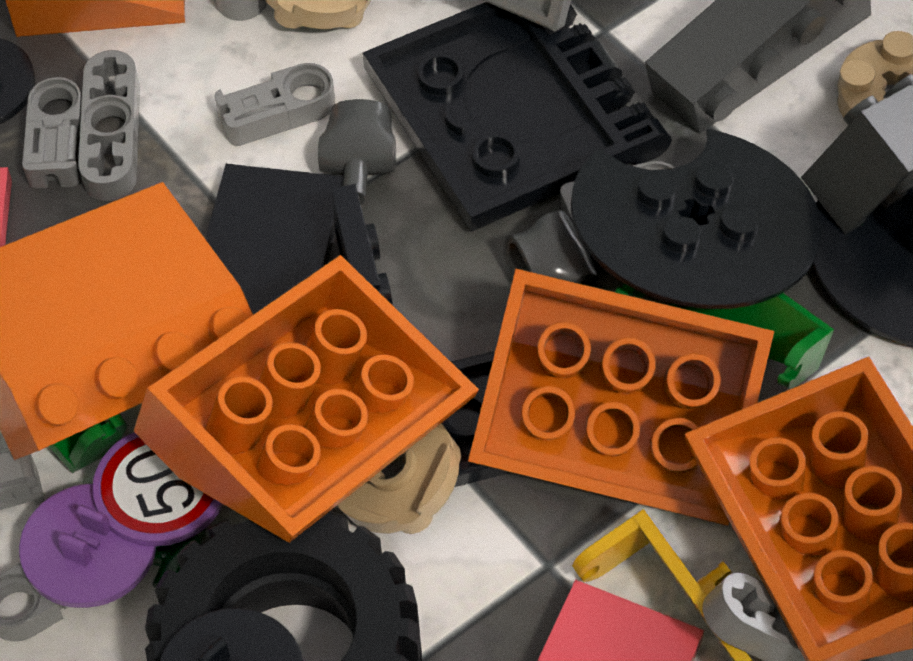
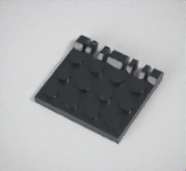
[362,2,672,232]

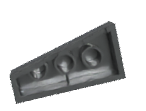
[645,0,871,134]
[801,74,913,235]

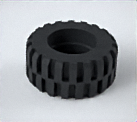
[145,511,422,661]

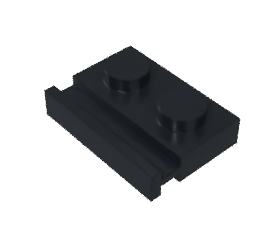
[331,184,393,305]

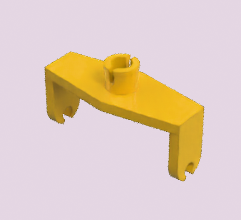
[572,509,752,661]

